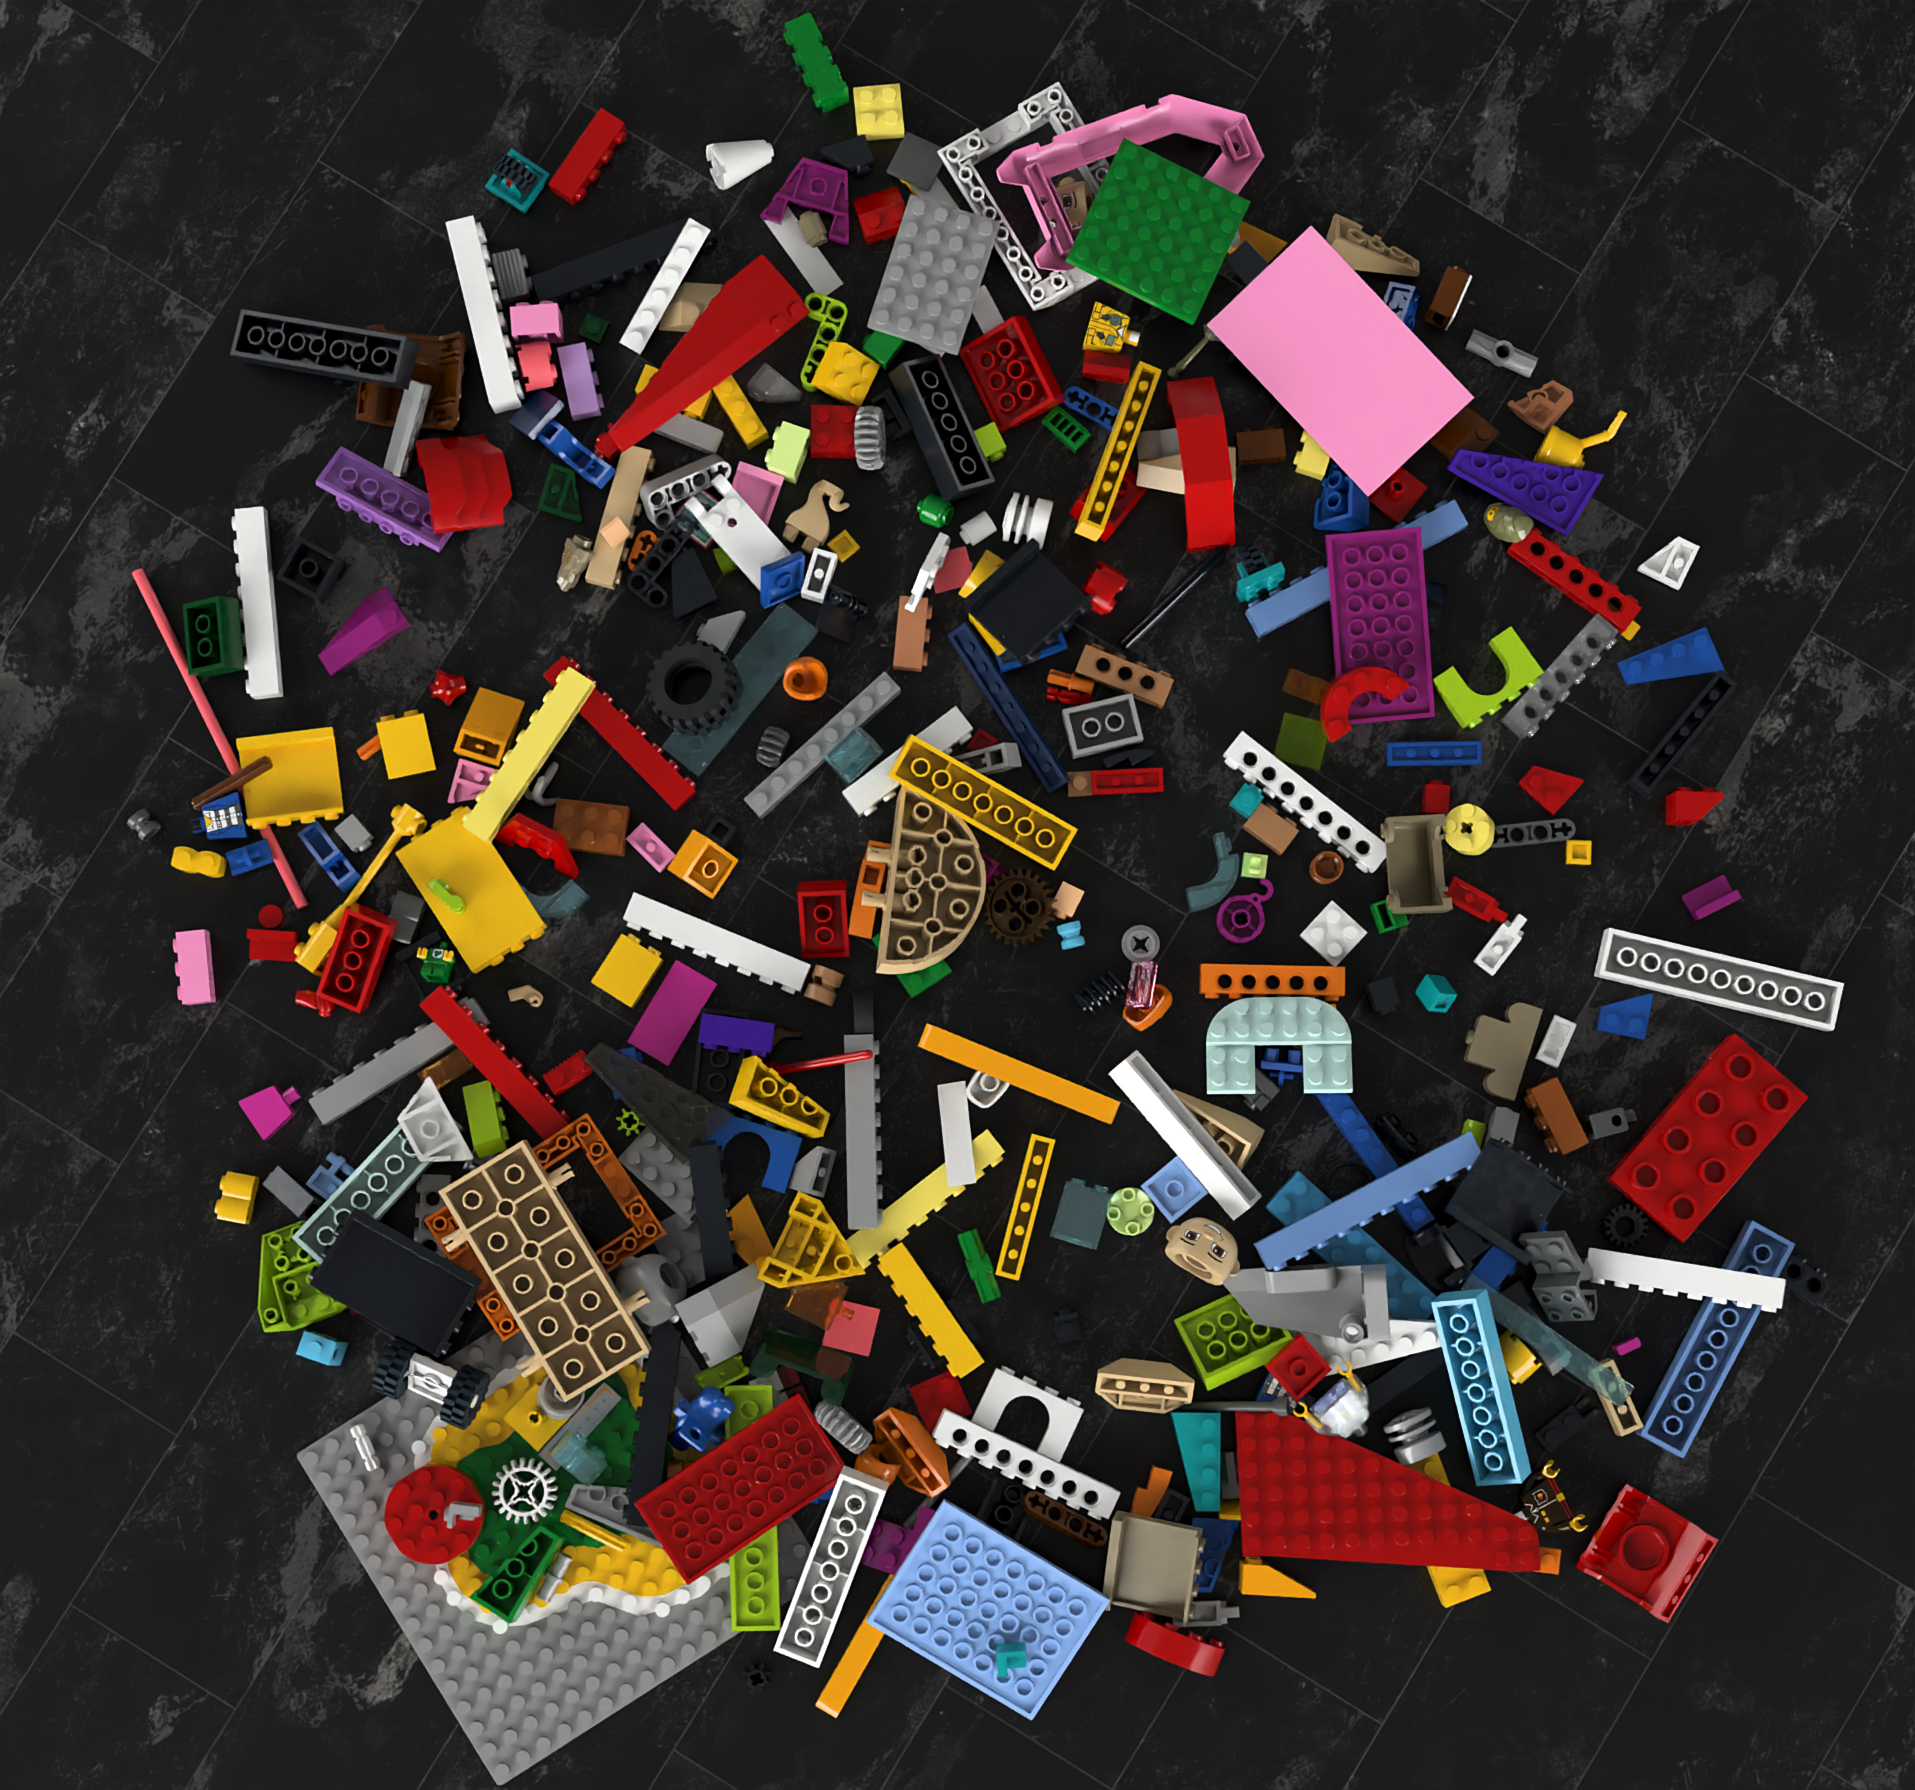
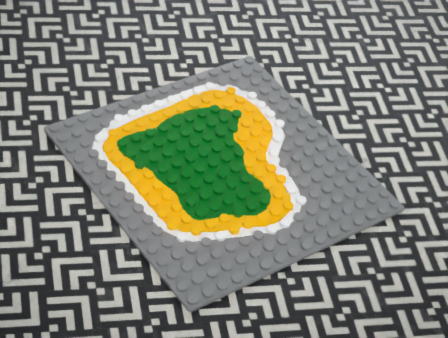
[297,1264,812,1785]

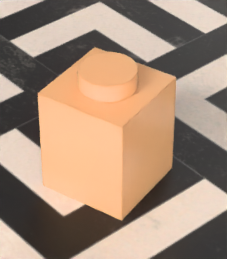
[1052,881,1084,920]

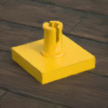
[503,1382,571,1452]

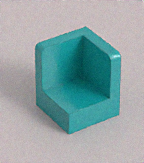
[1415,974,1457,1013]
[996,1642,1026,1677]

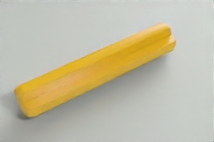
[560,1509,628,1552]

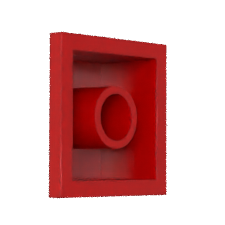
[852,186,906,245]

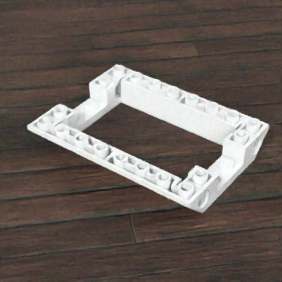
[937,82,1110,311]

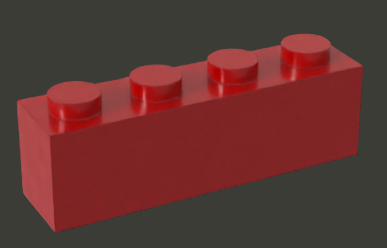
[548,108,627,205]

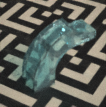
[1185,832,1239,913]
[514,877,590,919]

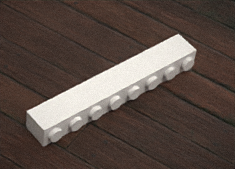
[232,506,283,700]
[623,892,812,994]
[1109,1050,1262,1221]
[1587,1248,1786,1313]

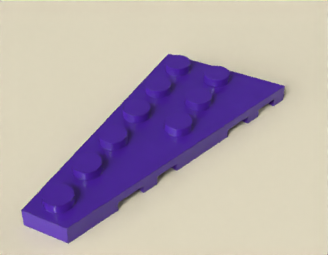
[1446,448,1604,536]

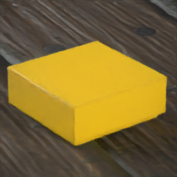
[827,529,860,563]
[1566,840,1592,865]

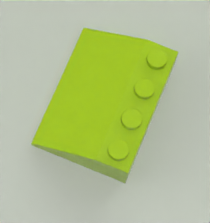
[1174,1294,1293,1391]

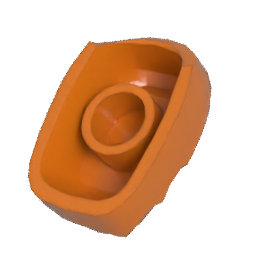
[1123,983,1172,1031]

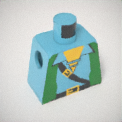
[296,1328,349,1366]

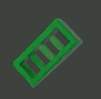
[1041,405,1092,454]

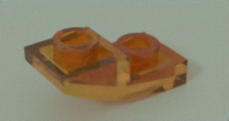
[1281,668,1331,706]
[417,1048,474,1090]

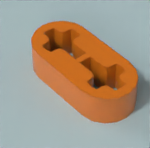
[628,530,657,570]

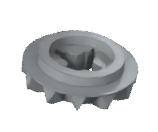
[1122,925,1160,963]

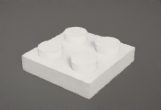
[1299,900,1367,967]

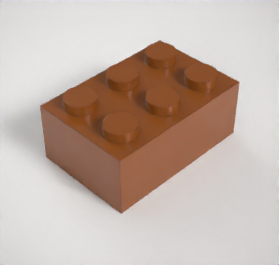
[553,798,631,857]
[1522,1077,1589,1156]

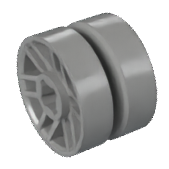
[537,1375,585,1420]

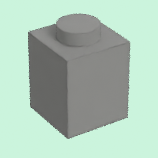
[334,814,375,853]

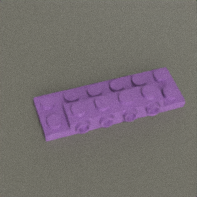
[316,446,453,552]

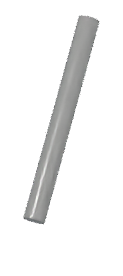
[903,1455,974,1529]

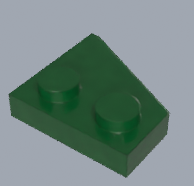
[537,463,582,523]

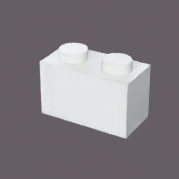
[801,548,838,603]

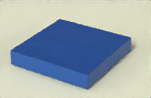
[760,551,805,609]

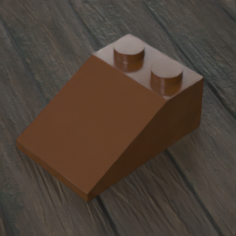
[1428,406,1500,460]

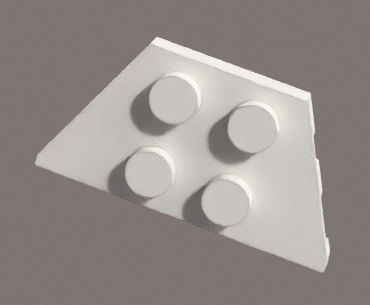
[905,532,951,612]
[397,1076,474,1162]

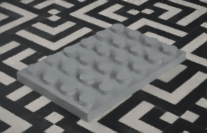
[867,194,1001,356]

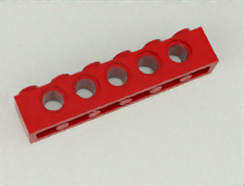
[1506,527,1642,634]

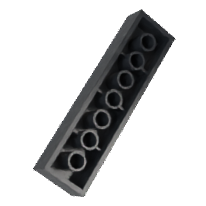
[230,309,420,390]

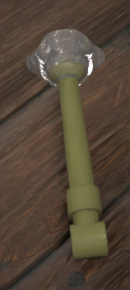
[1168,324,1221,381]

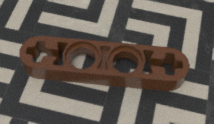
[1021,1491,1108,1549]

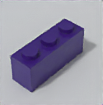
[698,1013,776,1057]

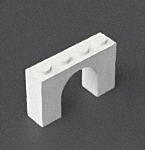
[971,1365,1084,1463]

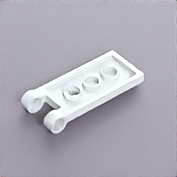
[684,474,791,591]

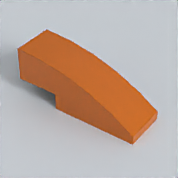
[1130,1465,1173,1517]

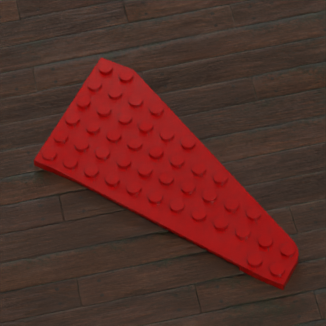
[1235,1411,1541,1572]

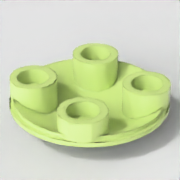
[1106,1187,1154,1236]

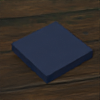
[508,389,564,440]

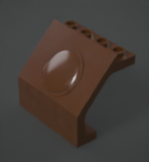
[355,324,467,431]

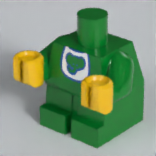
[417,941,455,984]

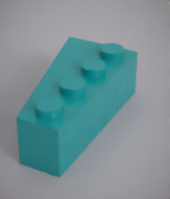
[1170,1411,1220,1511]

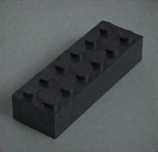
[889,354,995,502]

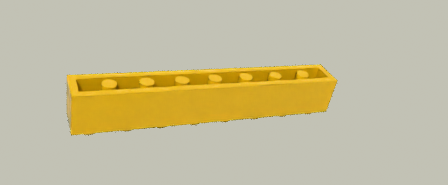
[1074,361,1162,541]

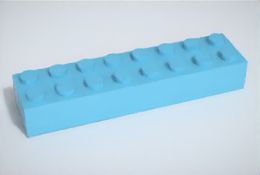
[1431,1289,1531,1486]

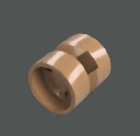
[804,964,844,1007]

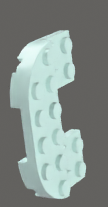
[1206,997,1353,1094]

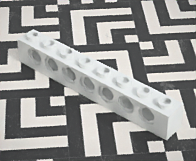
[1223,731,1386,873]
[932,1408,1120,1520]

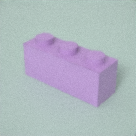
[557,342,604,421]

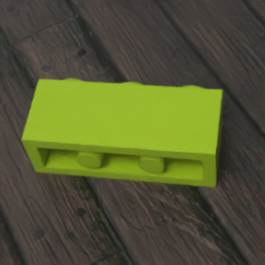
[462,1080,509,1158]

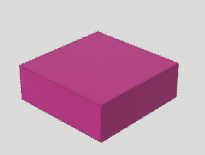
[1612,1336,1641,1356]

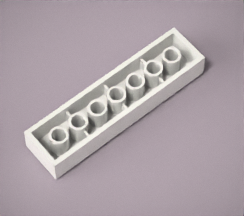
[446,215,525,414]
[774,1465,889,1668]

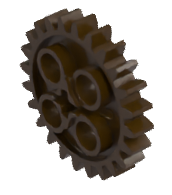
[982,869,1058,946]

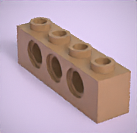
[1075,643,1174,709]

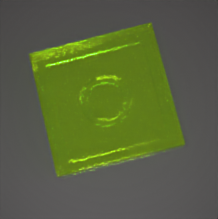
[1274,713,1327,771]

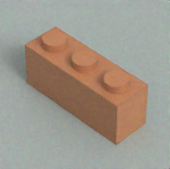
[893,596,933,672]

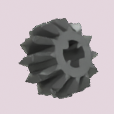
[756,726,790,768]

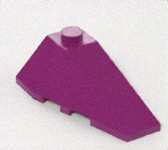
[318,585,411,676]

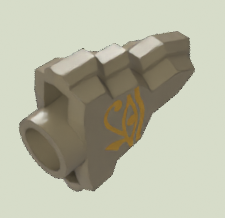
[556,534,594,592]

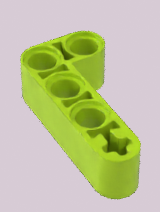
[801,293,848,392]

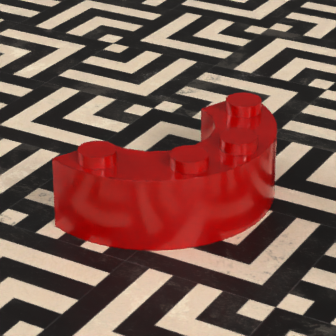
[1320,666,1410,743]
[1125,1611,1226,1677]

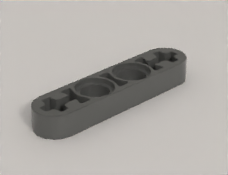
[1490,819,1576,848]

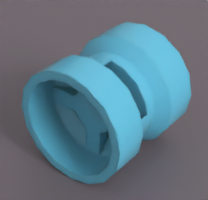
[1057,921,1085,950]

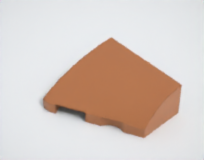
[1507,380,1574,435]

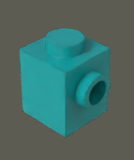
[1229,783,1264,819]

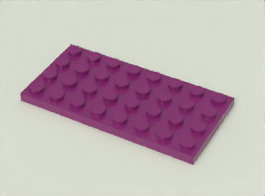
[1325,527,1435,724]

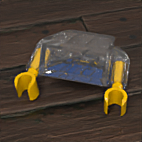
[1293,1361,1370,1438]

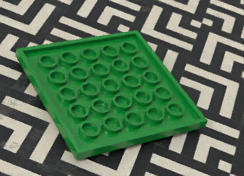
[1065,138,1251,325]

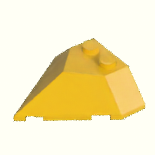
[757,1191,866,1288]

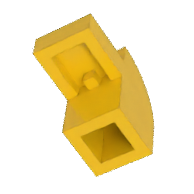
[958,550,1006,598]

